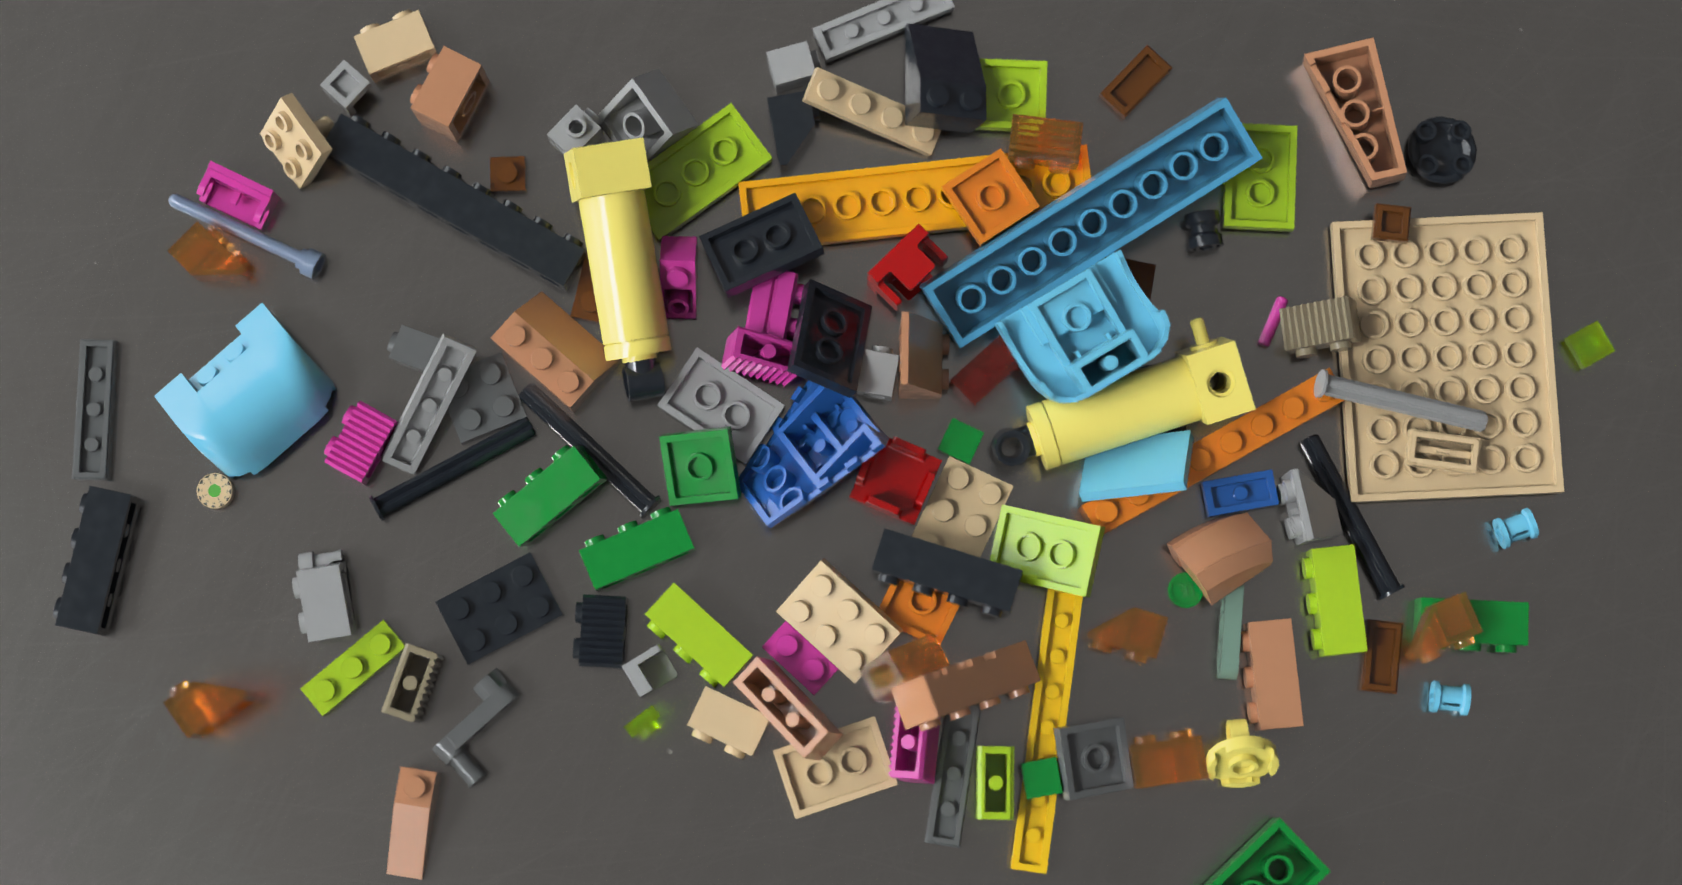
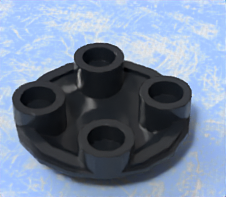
[1407,116,1477,184]

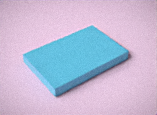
[1079,430,1194,502]

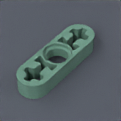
[1217,584,1244,680]

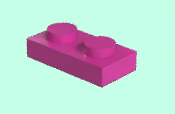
[762,621,838,696]

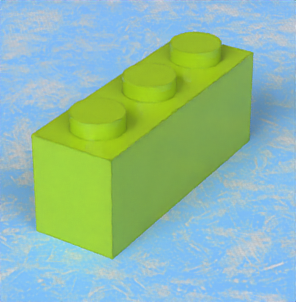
[1302,544,1368,657]
[645,583,754,688]

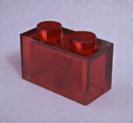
[949,335,1020,411]

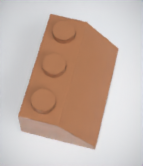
[491,291,621,413]

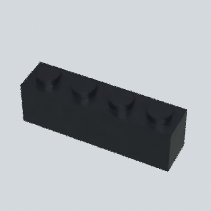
[53,485,140,636]
[872,528,1023,618]

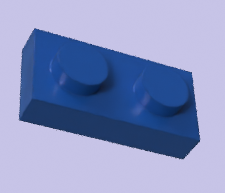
[1201,469,1279,518]

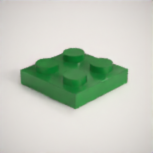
[659,427,741,506]

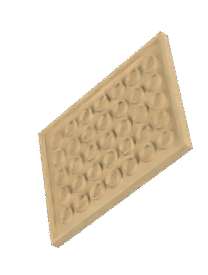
[1330,212,1564,503]

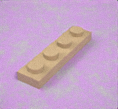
[802,67,941,156]

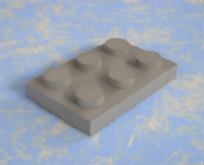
[657,347,785,465]

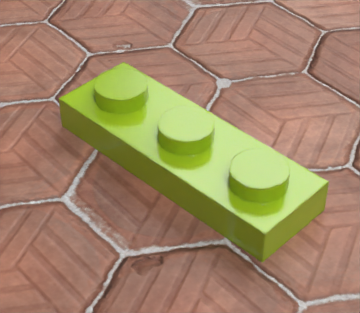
[300,620,405,717]

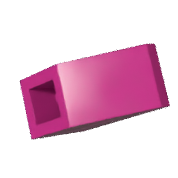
[659,236,698,319]

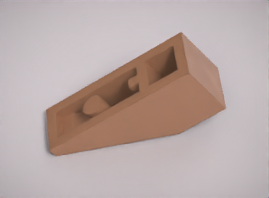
[386,766,442,880]

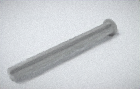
[1314,369,1488,432]

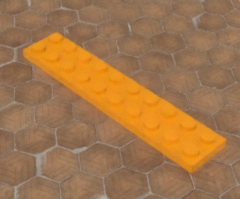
[738,144,1091,245]

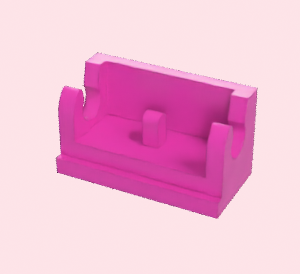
[196,161,280,232]

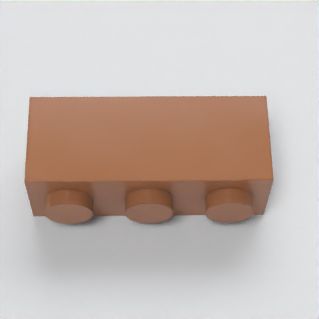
[1240,618,1304,731]
[733,656,843,761]

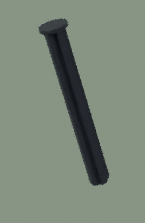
[519,383,661,519]
[369,418,535,521]
[1300,434,1405,600]

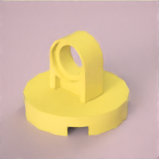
[1205,719,1280,788]

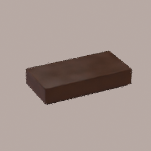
[1099,44,1173,120]
[1359,619,1403,695]

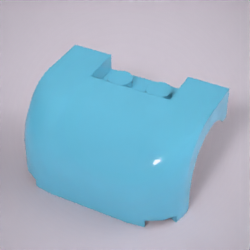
[994,250,1171,403]
[154,303,336,479]

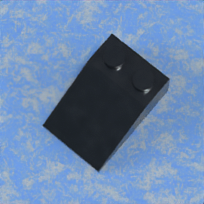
[905,23,987,133]

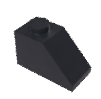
[767,91,821,173]

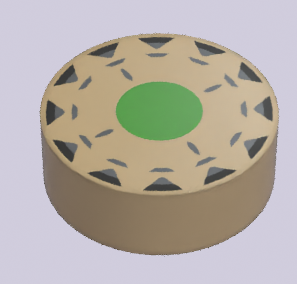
[197,473,235,510]

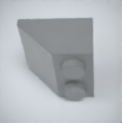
[598,69,699,162]

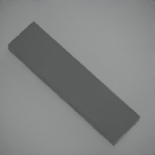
[72,339,118,481]
[924,705,981,848]

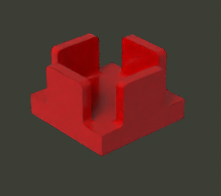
[867,224,948,311]
[849,436,942,526]

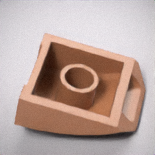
[1167,512,1273,605]

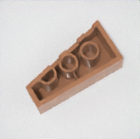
[1303,37,1407,189]
[891,640,1041,732]

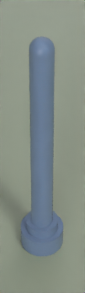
[169,194,326,279]

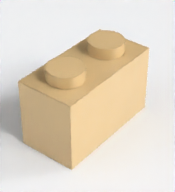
[354,10,438,83]
[687,686,770,760]

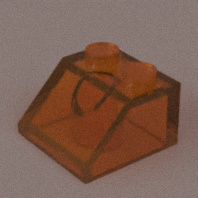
[163,680,262,739]

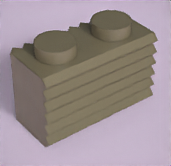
[1279,296,1362,358]
[381,643,444,723]

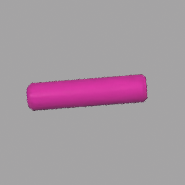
[1258,296,1288,348]

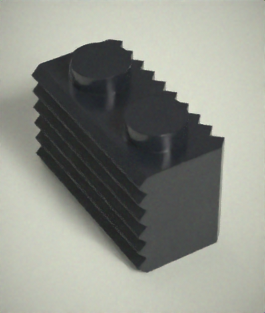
[573,594,628,669]

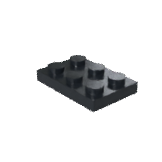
[699,193,825,298]
[787,279,872,398]
[436,552,564,666]

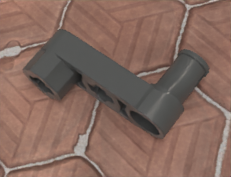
[432,668,521,788]

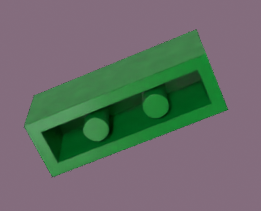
[492,445,608,547]
[579,506,696,592]
[1413,597,1529,653]

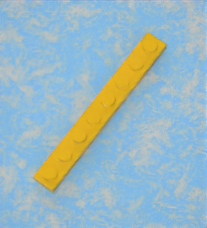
[1010,588,1083,874]

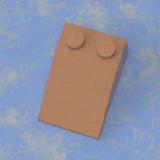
[898,312,950,399]

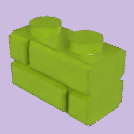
[976,746,1014,820]

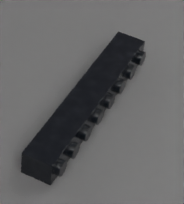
[326,113,587,292]

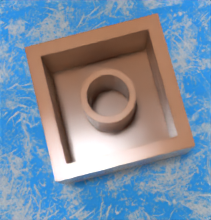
[410,46,490,143]

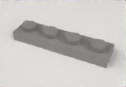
[813,0,955,63]
[381,333,477,475]

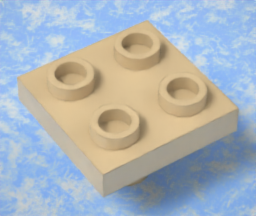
[260,93,334,189]

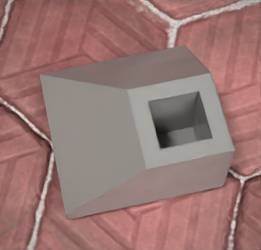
[1277,469,1343,546]

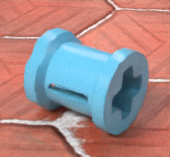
[1492,508,1539,549]
[1428,680,1471,716]

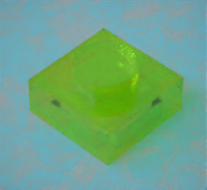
[1564,320,1615,370]
[624,705,663,740]

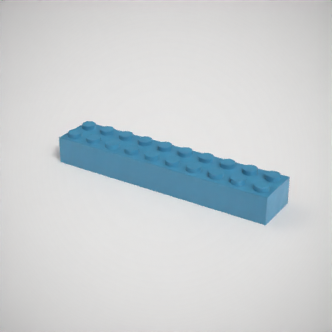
[919,97,1263,348]

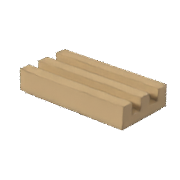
[1404,429,1481,475]

